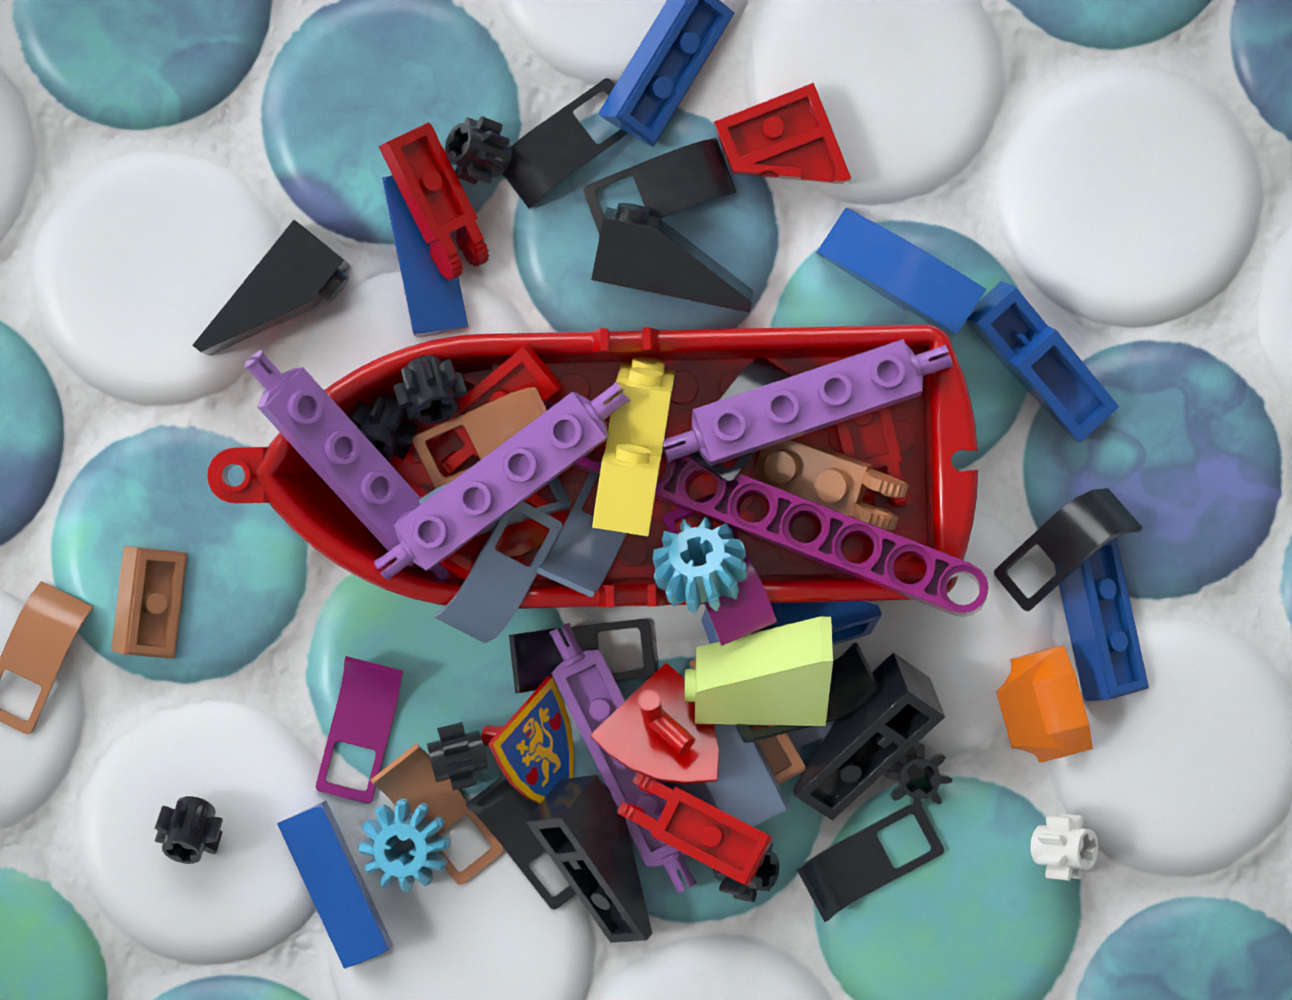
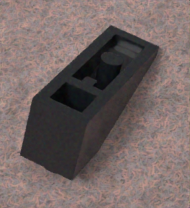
[591,203,753,313]
[192,219,350,356]
[793,652,945,821]
[526,775,652,943]

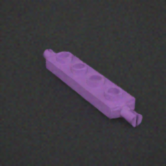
[663,339,952,466]
[244,350,452,580]
[374,382,631,580]
[549,622,697,893]

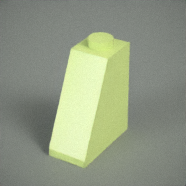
[684,616,833,726]

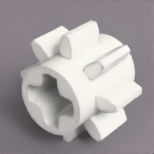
[1031,814,1098,881]

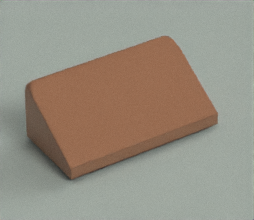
[111,546,188,659]

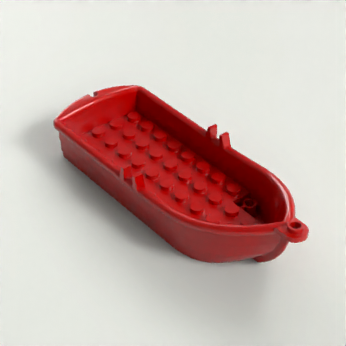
[207,324,978,609]

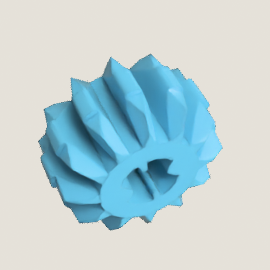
[652,516,748,614]
[358,798,451,892]

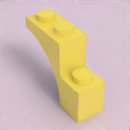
[592,357,675,536]

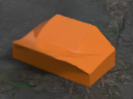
[996,645,1093,763]

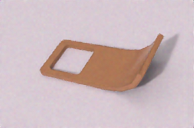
[412,388,547,488]
[0,581,93,734]
[370,743,504,885]

